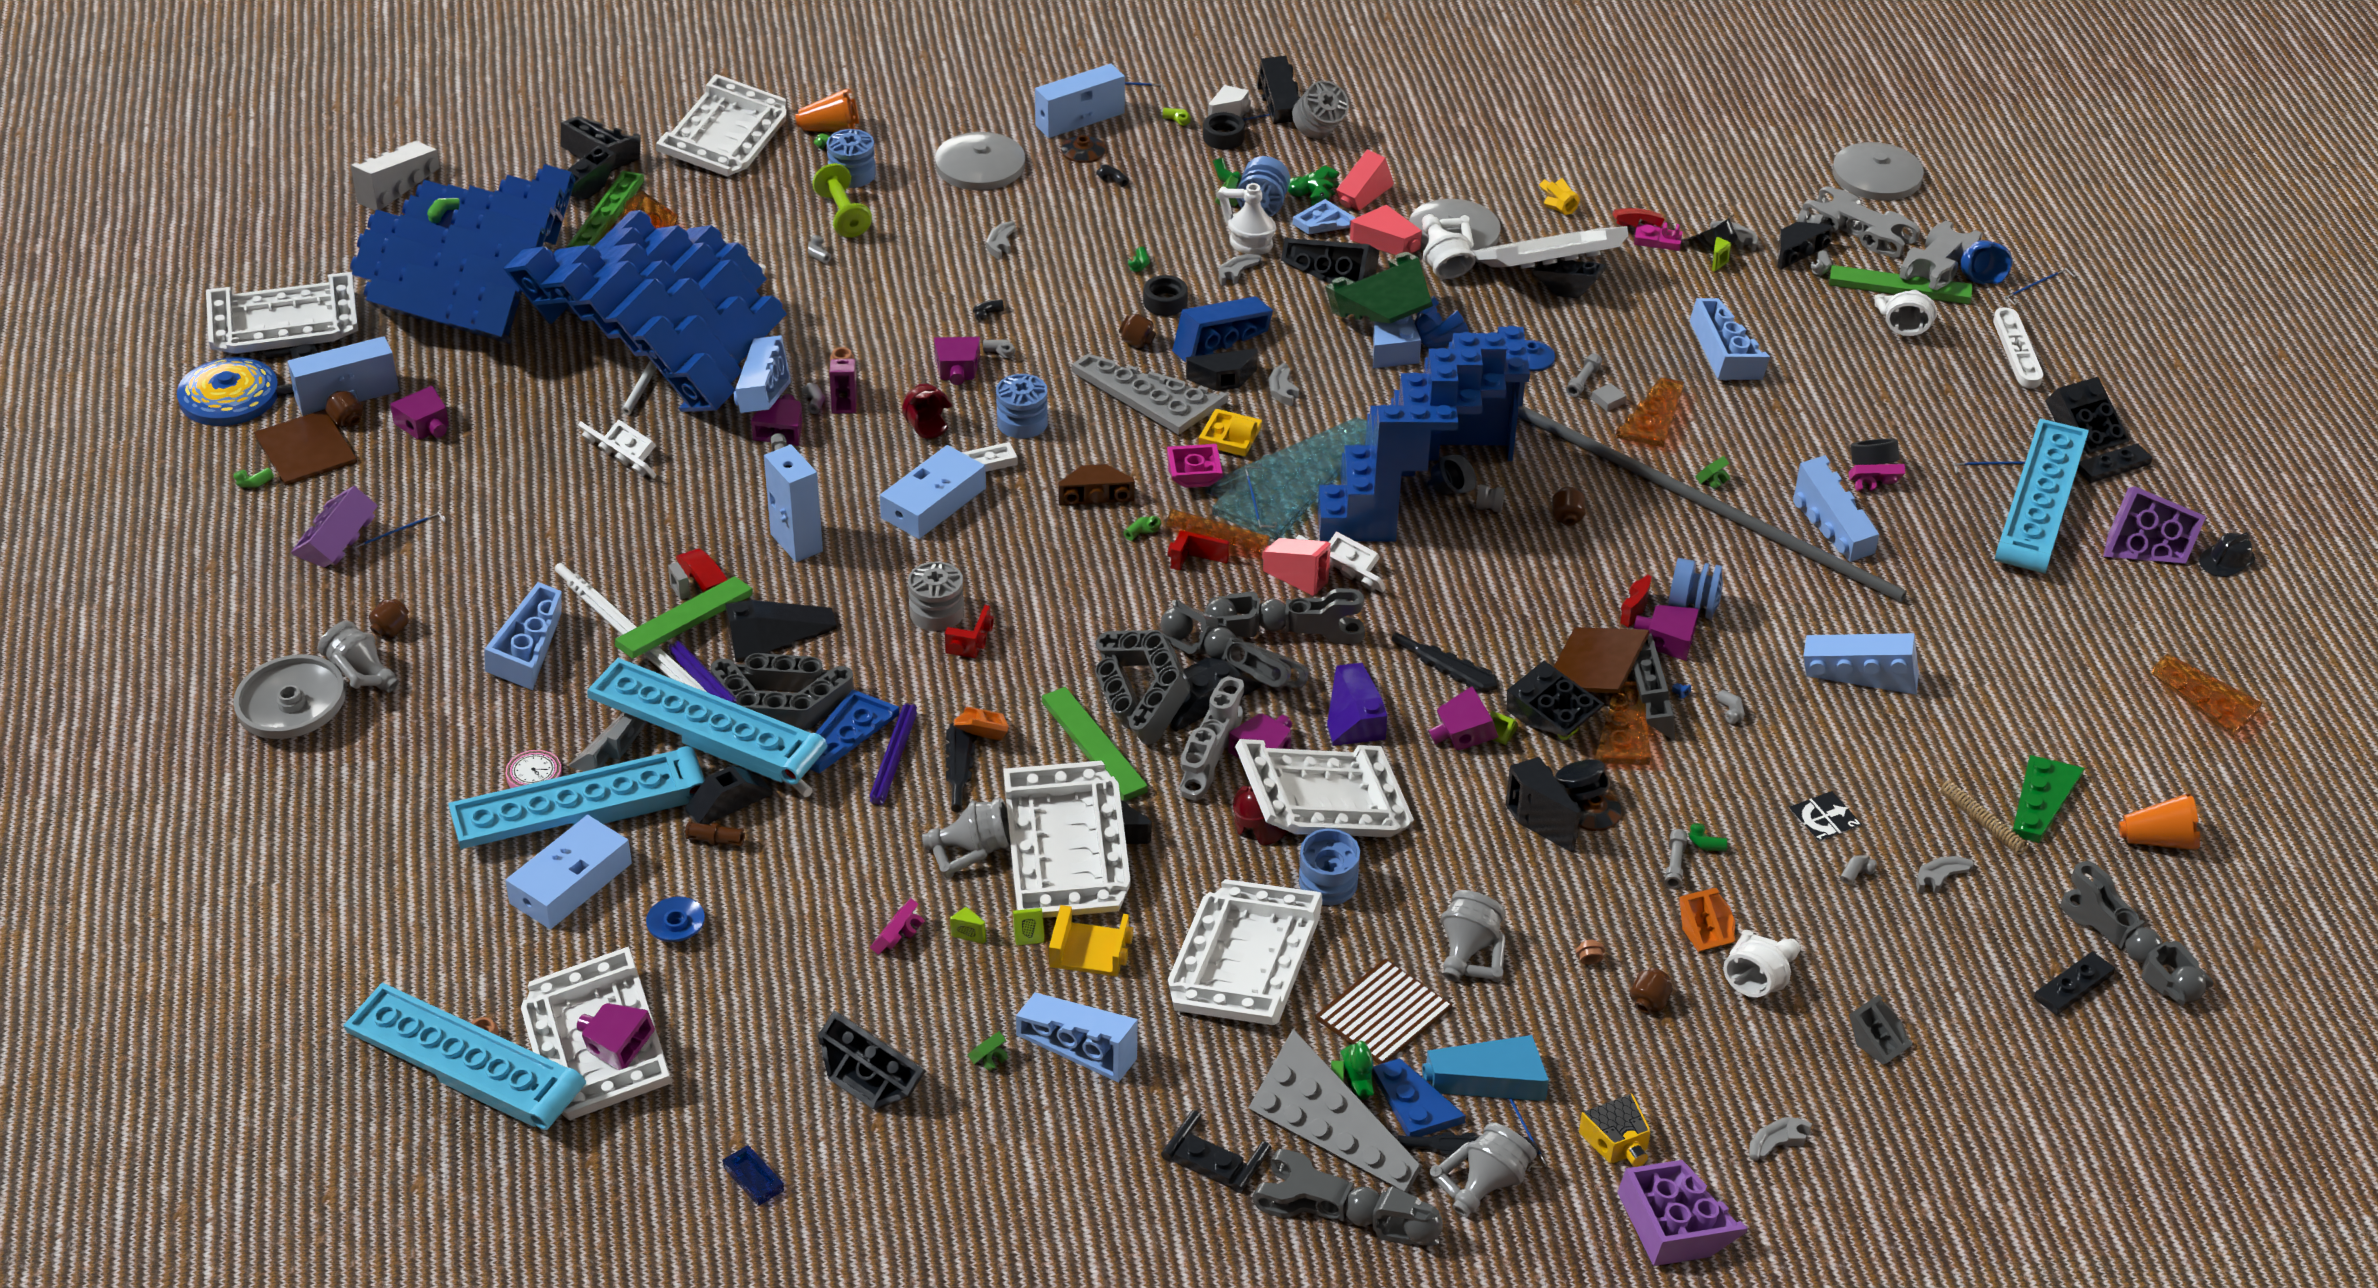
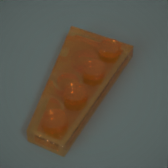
[1615,377,1685,448]
[1165,508,1270,552]
[2152,653,2262,738]
[1595,681,1651,765]

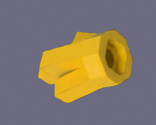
[1539,178,1580,215]

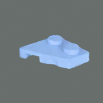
[1293,199,1355,234]

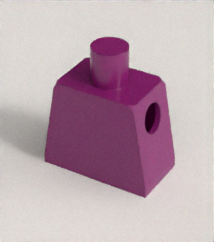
[934,337,980,385]
[829,359,857,414]
[390,386,449,439]
[751,394,802,446]
[1634,605,1699,661]
[1428,686,1499,750]
[1228,713,1292,759]
[577,1003,655,1070]

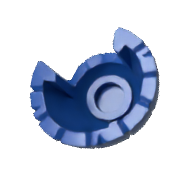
[1414,295,1469,349]

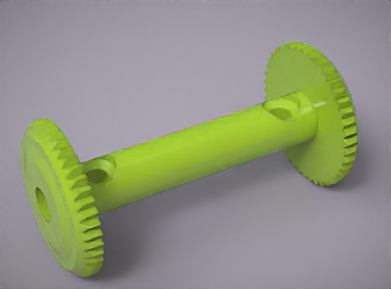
[812,163,872,238]

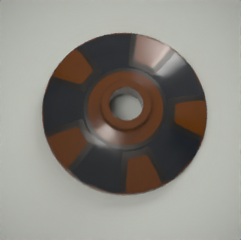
[1061,135,1106,163]
[1575,792,1622,831]

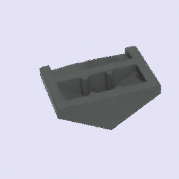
[1849,995,1913,1065]

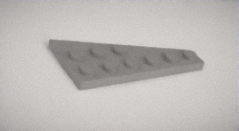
[1071,354,1228,435]
[1248,1029,1422,1193]

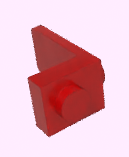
[1167,530,1230,571]
[945,605,994,659]

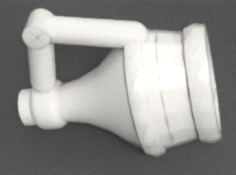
[1216,183,1277,255]
[1422,214,1476,279]
[1875,290,1937,336]
[1723,930,1800,998]

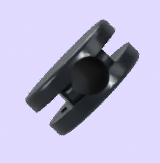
[1555,759,1610,802]

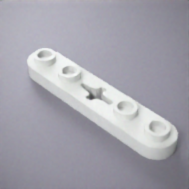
[1993,307,2043,389]

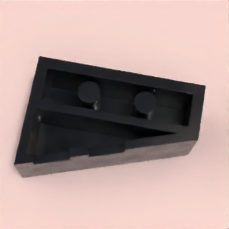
[1256,56,1300,124]
[560,116,641,171]

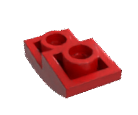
[1612,208,1664,228]
[676,548,728,593]
[1620,574,1652,628]

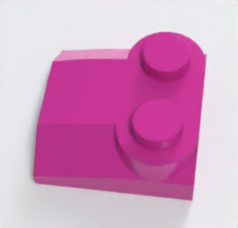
[1167,444,1223,488]

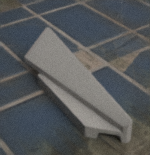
[569,712,647,771]

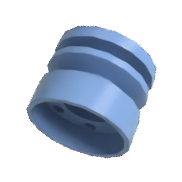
[827,129,876,188]
[1236,156,1290,217]
[996,374,1048,439]
[1668,558,1724,620]
[1299,828,1360,906]

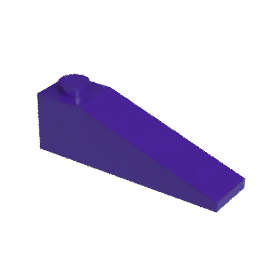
[1327,663,1388,746]

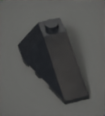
[1281,238,1380,284]
[726,600,837,662]

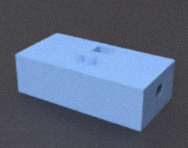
[1035,64,1125,138]
[287,336,399,416]
[764,445,823,562]
[880,445,986,539]
[505,815,632,930]

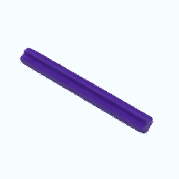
[668,641,737,704]
[869,703,917,805]

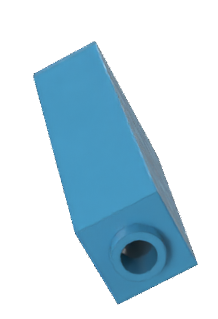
[1422,1035,1549,1101]

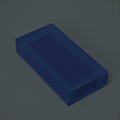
[722,1145,784,1206]

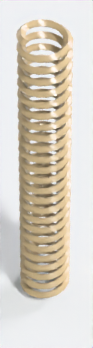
[1938,780,2029,855]

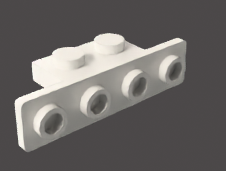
[578,419,656,479]
[1296,531,1386,593]

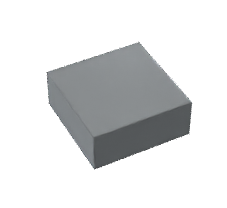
[1591,383,1627,411]
[668,562,690,600]

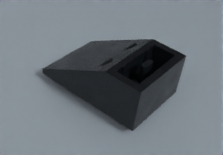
[2045,377,2130,454]
[1506,660,1604,737]
[1505,756,1581,852]

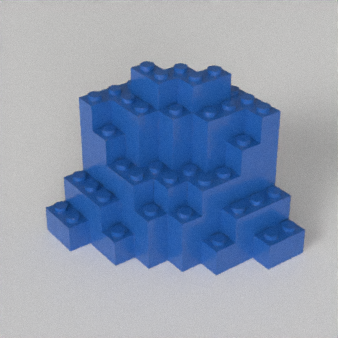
[350,164,576,344]
[503,210,787,412]
[1318,326,1530,542]

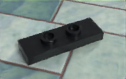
[2077,443,2153,483]
[2034,951,2115,1016]

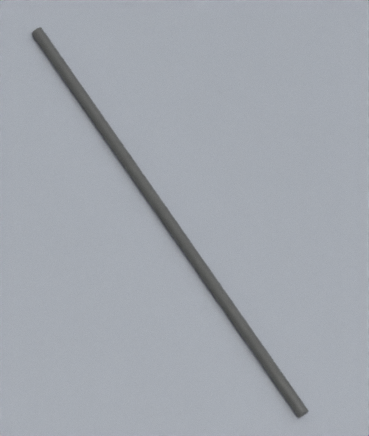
[1518,406,1907,602]

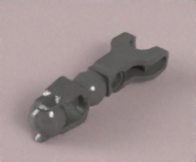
[1204,588,1365,644]
[1160,600,1309,688]
[2061,861,2214,1005]
[1252,1149,1443,1246]

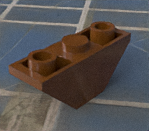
[1058,464,1135,505]

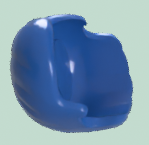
[1961,240,2013,285]

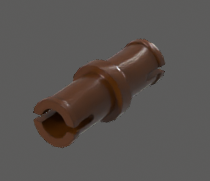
[685,821,745,847]

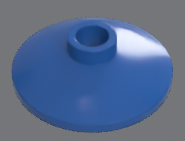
[1525,340,1555,372]
[646,897,705,942]

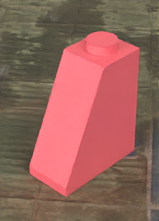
[1336,149,1394,211]
[1350,204,1422,255]
[1262,538,1331,596]

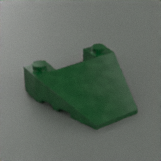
[1325,252,1433,323]

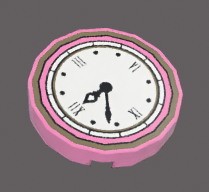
[506,750,562,788]

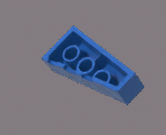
[1172,296,1273,362]

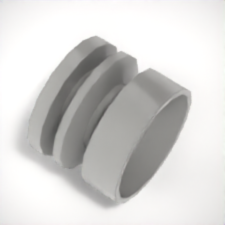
[1292,80,1349,139]
[908,562,964,631]

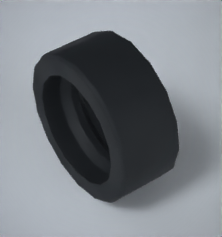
[1203,112,1245,150]
[1143,275,1188,316]
[1851,438,1900,465]

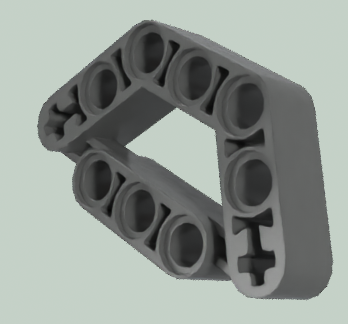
[1095,630,1190,745]
[711,653,854,730]

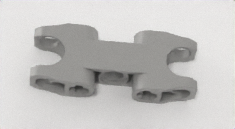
[1802,187,1920,258]
[1899,221,1983,290]
[1180,676,1244,801]

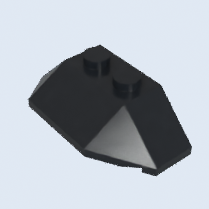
[1169,657,1261,732]
[818,1010,926,1110]

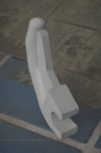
[1710,220,1758,251]
[985,221,1015,259]
[1219,254,1262,286]
[1268,363,1299,406]
[1916,856,1974,893]
[1749,1117,1812,1161]

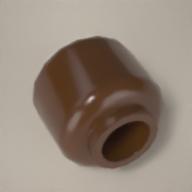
[1119,314,1156,349]
[325,391,363,427]
[1552,487,1586,526]
[369,599,409,638]
[1629,968,1673,1014]

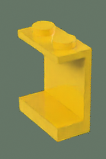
[1049,905,1134,977]

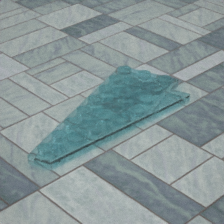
[1205,417,1367,540]

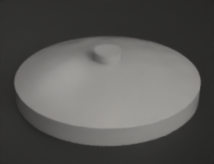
[935,132,1025,190]
[1832,142,1924,201]
[1409,199,1500,251]
[233,654,346,739]

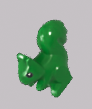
[1287,165,1340,206]
[1340,1040,1374,1100]

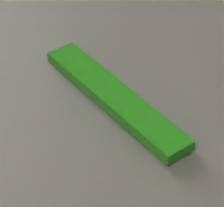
[567,171,644,248]
[1829,265,1972,304]
[615,576,753,659]
[1042,687,1148,802]

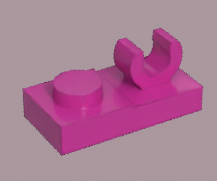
[1634,222,1683,251]
[1849,464,1905,491]
[870,898,925,955]

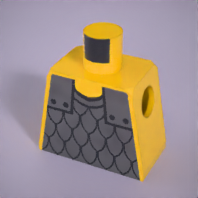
[1579,1093,1650,1167]

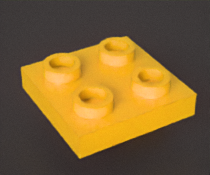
[1199,409,1262,456]

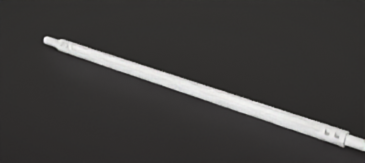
[555,563,813,797]

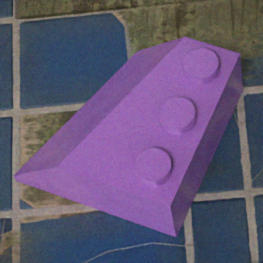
[291,485,378,568]
[2103,486,2206,564]
[1617,1160,1748,1266]

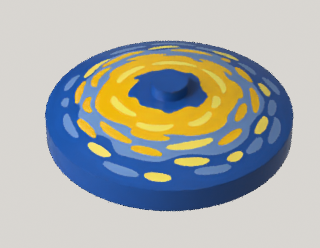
[177,357,278,426]

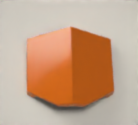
[954,706,1009,741]
[1679,888,1736,952]

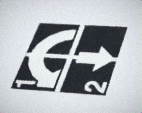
[1789,791,1862,841]

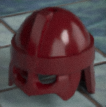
[902,384,953,439]
[1233,785,1288,846]

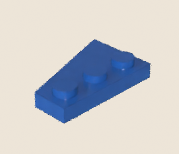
[1372,1058,1466,1137]

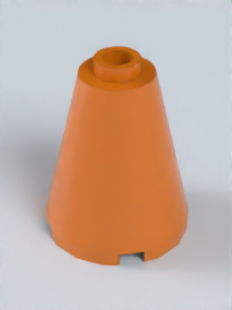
[795,88,859,132]
[2119,794,2200,850]

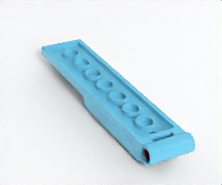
[1994,418,2089,574]
[587,658,828,785]
[448,746,705,849]
[343,982,586,1130]

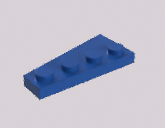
[809,689,900,773]

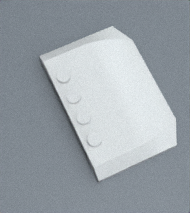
[656,74,786,176]
[1472,226,1628,269]
[206,272,358,354]
[1235,739,1414,837]
[1003,761,1130,918]
[1168,879,1322,1025]
[521,947,672,1120]

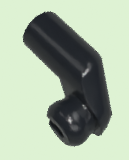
[1096,164,1129,187]
[973,299,1004,320]

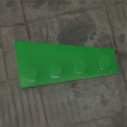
[2012,755,2085,843]

